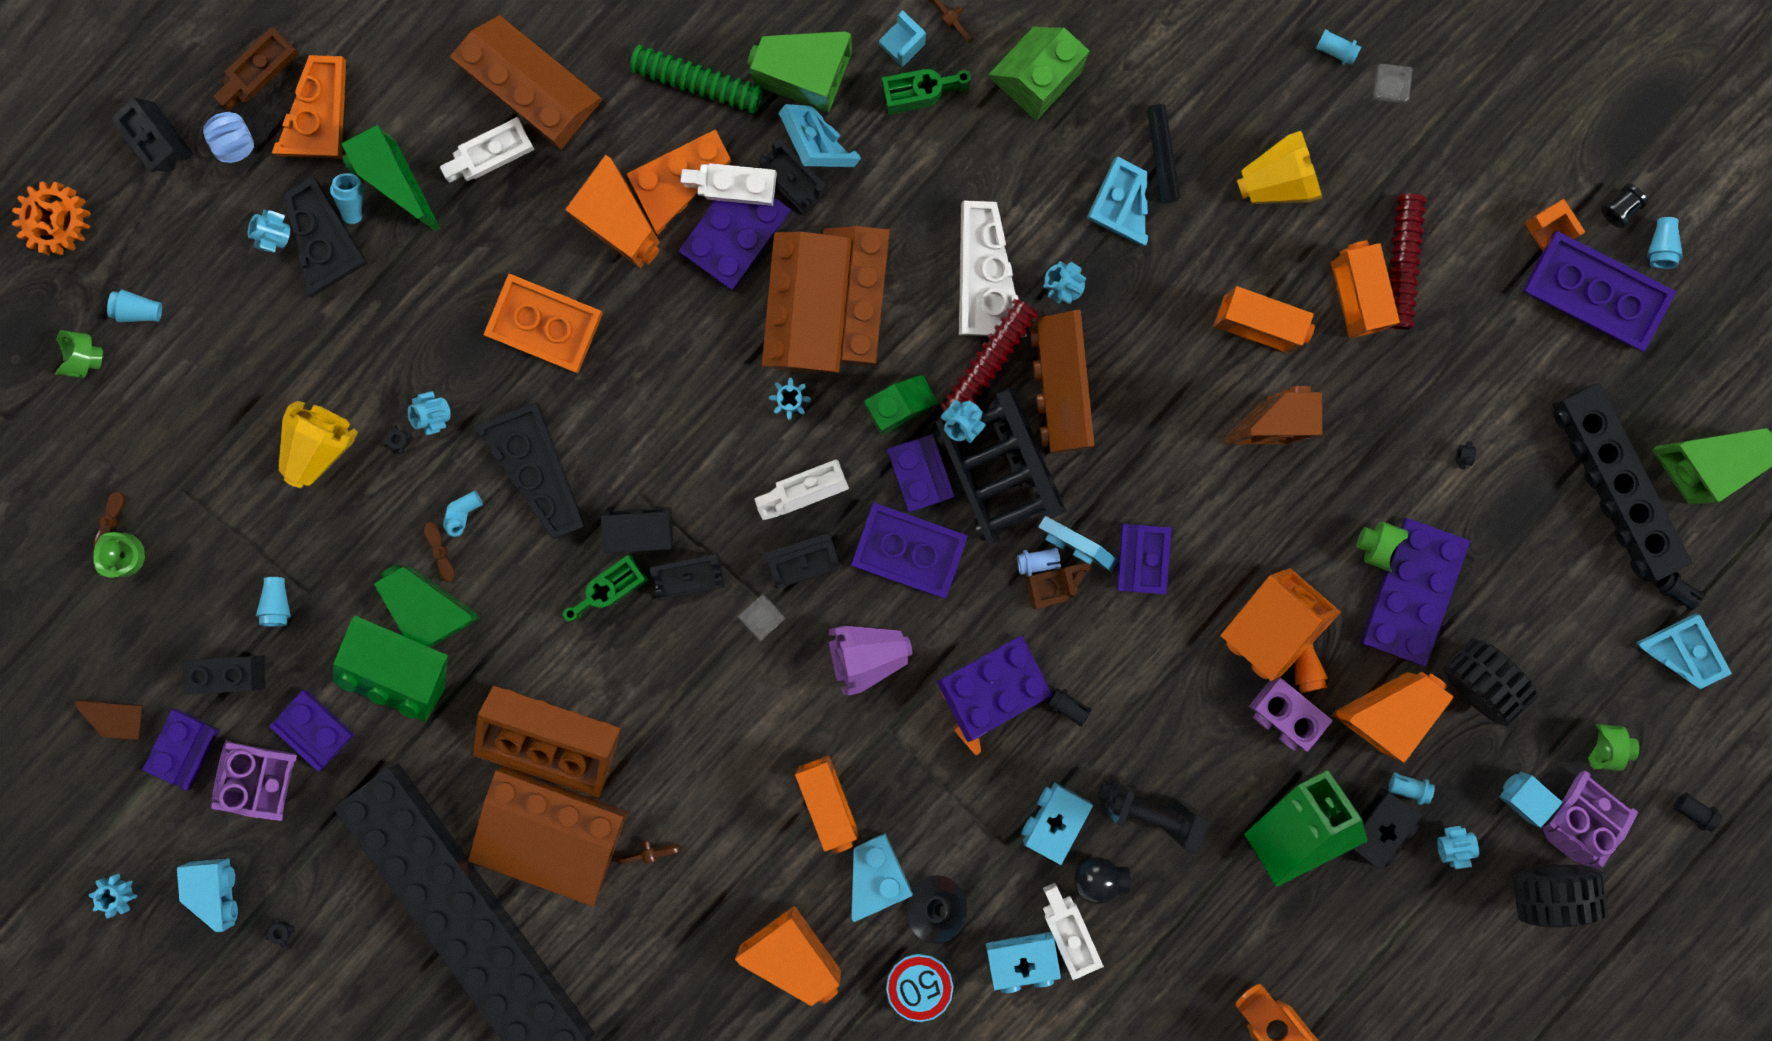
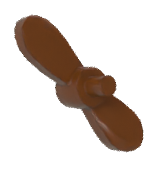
[929,0,973,43]
[93,492,125,549]
[424,522,455,582]
[617,840,680,864]

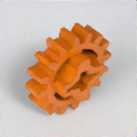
[12,181,90,255]

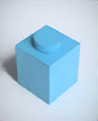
[1499,772,1563,828]

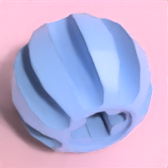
[203,112,254,163]

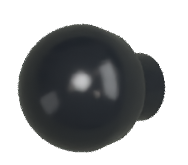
[1074,857,1131,904]

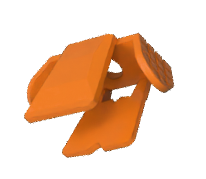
[1235,984,1318,1041]

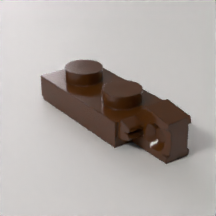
[213,26,299,111]

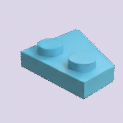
[779,104,861,167]
[1087,157,1148,246]
[1039,516,1118,572]
[1636,613,1732,689]
[852,833,913,922]

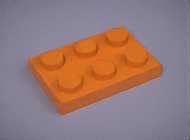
[483,274,603,374]

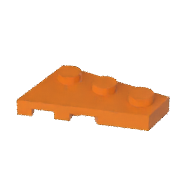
[272,55,346,159]
[627,129,732,235]

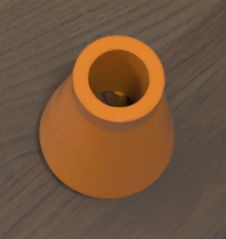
[1294,643,1328,694]

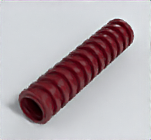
[1389,193,1427,330]
[940,299,1039,412]

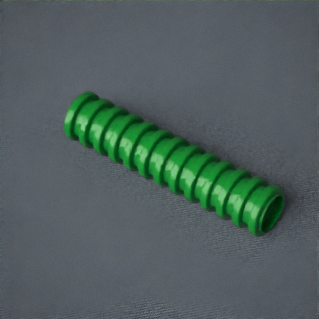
[630,44,763,114]

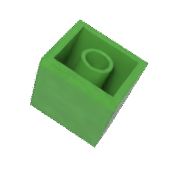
[988,27,1090,121]
[747,31,852,114]
[1652,428,1772,505]

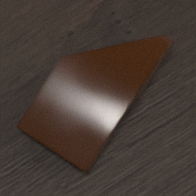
[1025,562,1091,609]
[75,700,142,740]

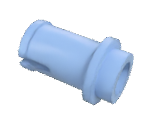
[1017,548,1061,577]

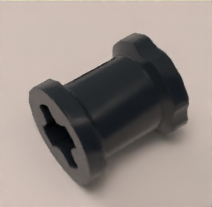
[1601,183,1649,228]

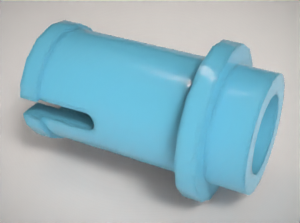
[1316,29,1361,65]
[1388,772,1435,805]

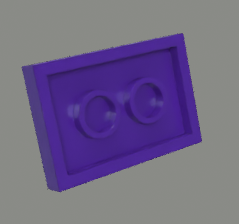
[679,198,791,292]
[851,502,968,599]
[936,636,1052,742]

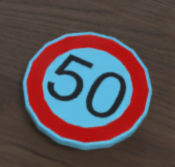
[886,954,953,1022]

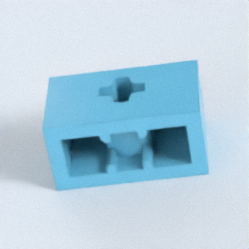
[1021,782,1093,865]
[986,932,1061,993]

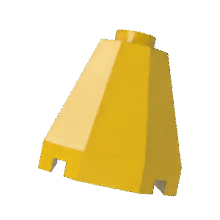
[1237,131,1322,204]
[279,401,358,488]

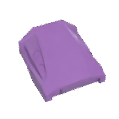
[211,740,297,821]
[1542,770,1638,869]

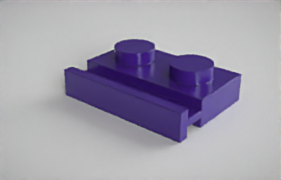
[887,434,955,513]
[1117,524,1172,594]
[269,690,355,772]
[142,709,220,791]

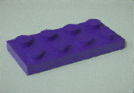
[1522,231,1677,352]
[1360,518,1471,666]

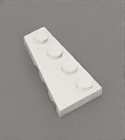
[959,200,1027,338]

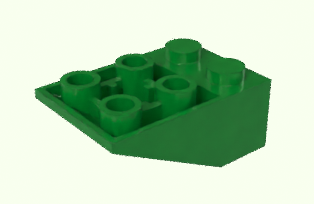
[1244,770,1368,887]

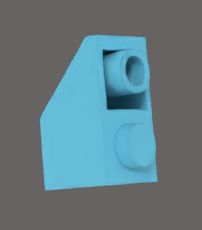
[177,858,238,932]

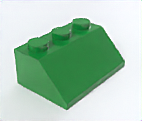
[333,615,448,722]

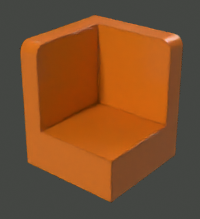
[1525,199,1585,251]

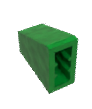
[864,375,939,436]
[374,564,480,648]

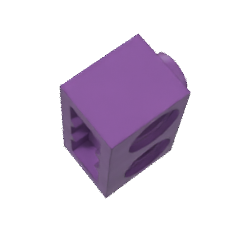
[1248,677,1333,752]

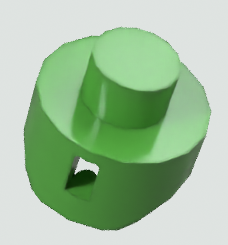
[55,330,103,379]
[1357,521,1408,572]
[94,532,145,578]
[1588,724,1639,771]

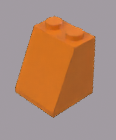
[565,155,660,269]
[1220,568,1341,681]
[1332,672,1453,763]
[735,906,841,1006]

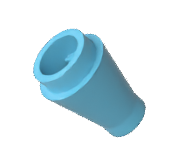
[330,173,365,224]
[1647,217,1683,269]
[107,289,162,322]
[256,577,291,627]

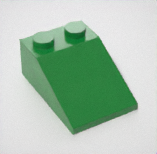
[341,125,440,231]

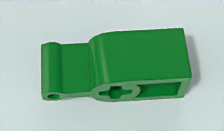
[882,69,971,115]
[562,555,649,622]

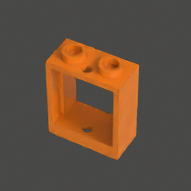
[1331,240,1400,339]
[1213,286,1315,354]
[795,755,858,854]

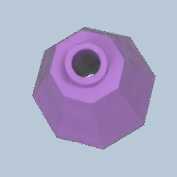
[829,626,912,695]

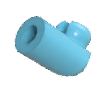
[443,490,483,537]

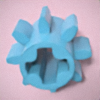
[248,210,291,253]
[1043,261,1086,304]
[769,378,811,420]
[408,391,450,435]
[941,400,986,443]
[1437,826,1479,869]
[89,874,137,918]

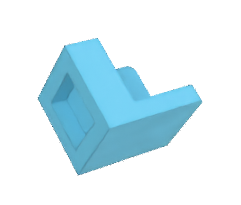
[879,10,926,67]

